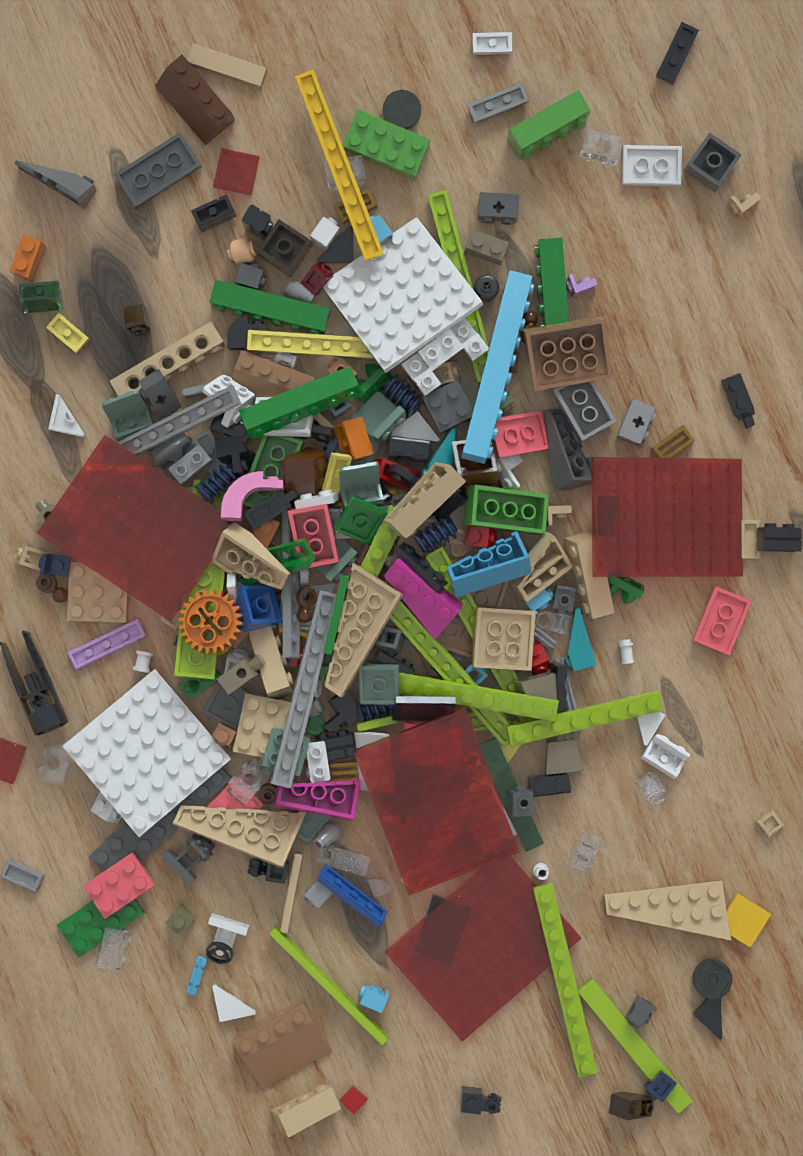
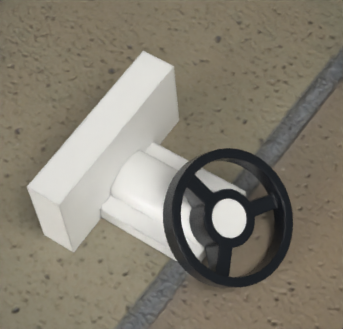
[206,913,250,964]

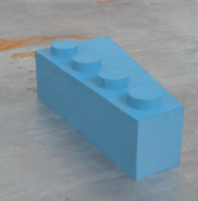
[447,531,532,597]

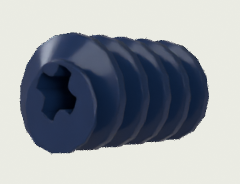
[380,374,423,418]
[194,461,238,503]
[413,515,458,554]
[358,701,394,722]

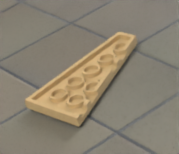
[325,563,403,697]
[173,805,306,868]
[604,880,731,940]

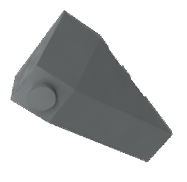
[14,160,97,209]
[545,409,599,490]

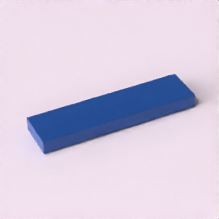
[316,864,388,927]

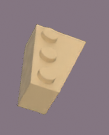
[508,532,573,602]
[270,1084,341,1138]

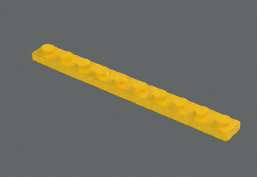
[295,70,384,262]

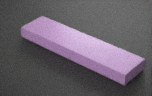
[67,618,147,670]

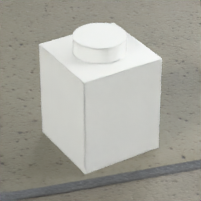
[310,216,340,250]

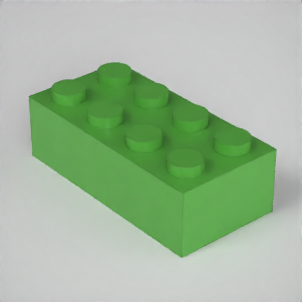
[507,90,590,159]
[343,109,430,180]
[243,435,304,517]
[463,485,549,535]

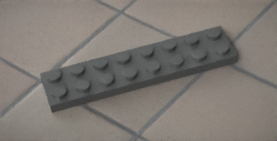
[89,768,232,872]

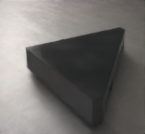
[317,226,354,263]
[692,998,722,1040]

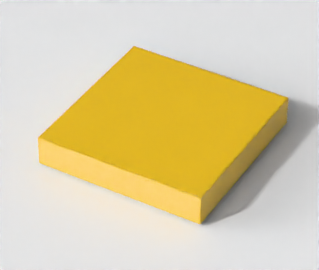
[726,892,771,948]

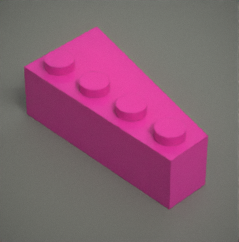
[384,557,464,639]
[273,780,361,821]

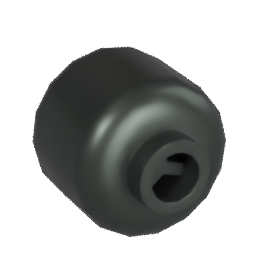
[473,275,499,302]

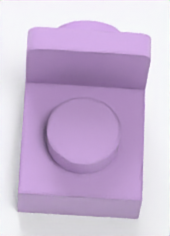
[566,274,598,297]

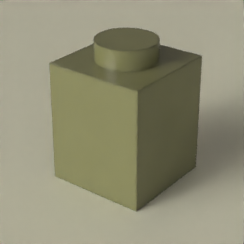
[165,904,196,936]

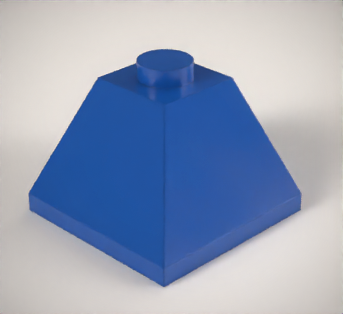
[235,585,282,631]

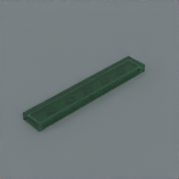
[477,737,544,852]

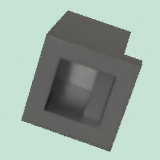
[552,585,577,615]
[626,995,657,1029]

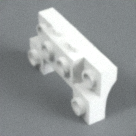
[401,318,489,397]

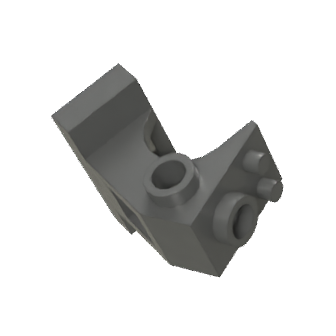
[162,834,215,885]

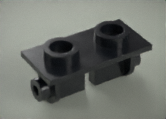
[431,487,468,522]

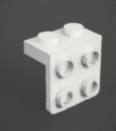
[202,375,255,428]

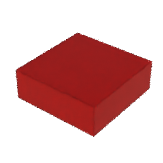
[340,1085,368,1114]

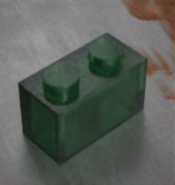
[19,281,63,313]

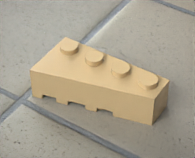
[383,462,466,539]
[563,532,614,619]
[248,625,294,699]

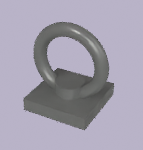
[148,433,195,481]

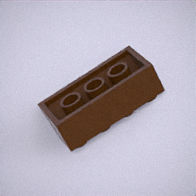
[155,54,235,145]

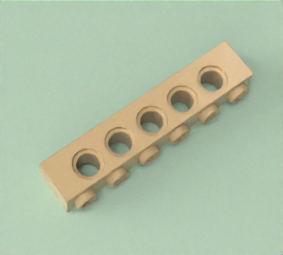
[110,321,225,396]

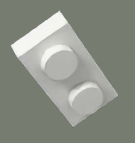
[472,32,512,55]
[294,490,339,509]

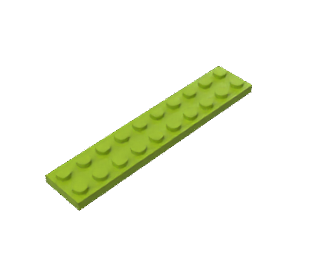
[174,479,233,680]

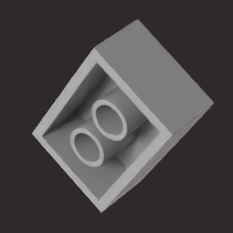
[551,381,617,443]

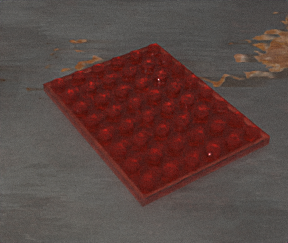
[37,435,238,621]
[591,457,743,577]
[353,707,520,896]
[385,848,582,1041]

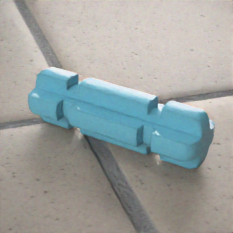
[186,956,207,995]

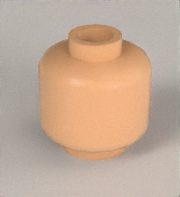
[227,237,258,265]

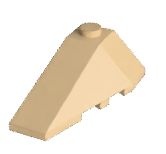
[211,522,290,590]

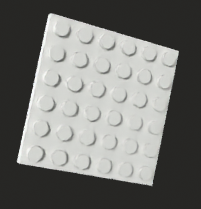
[323,217,483,373]
[63,669,231,837]

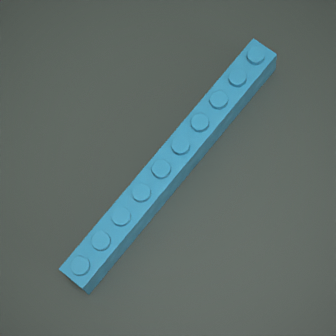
[461,270,534,464]

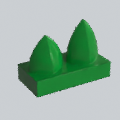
[357,364,392,404]
[607,568,645,604]
[179,669,221,701]

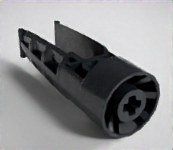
[0,630,69,736]

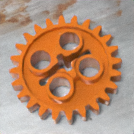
[178,589,244,654]

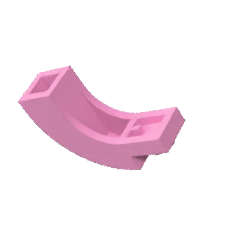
[221,471,283,521]

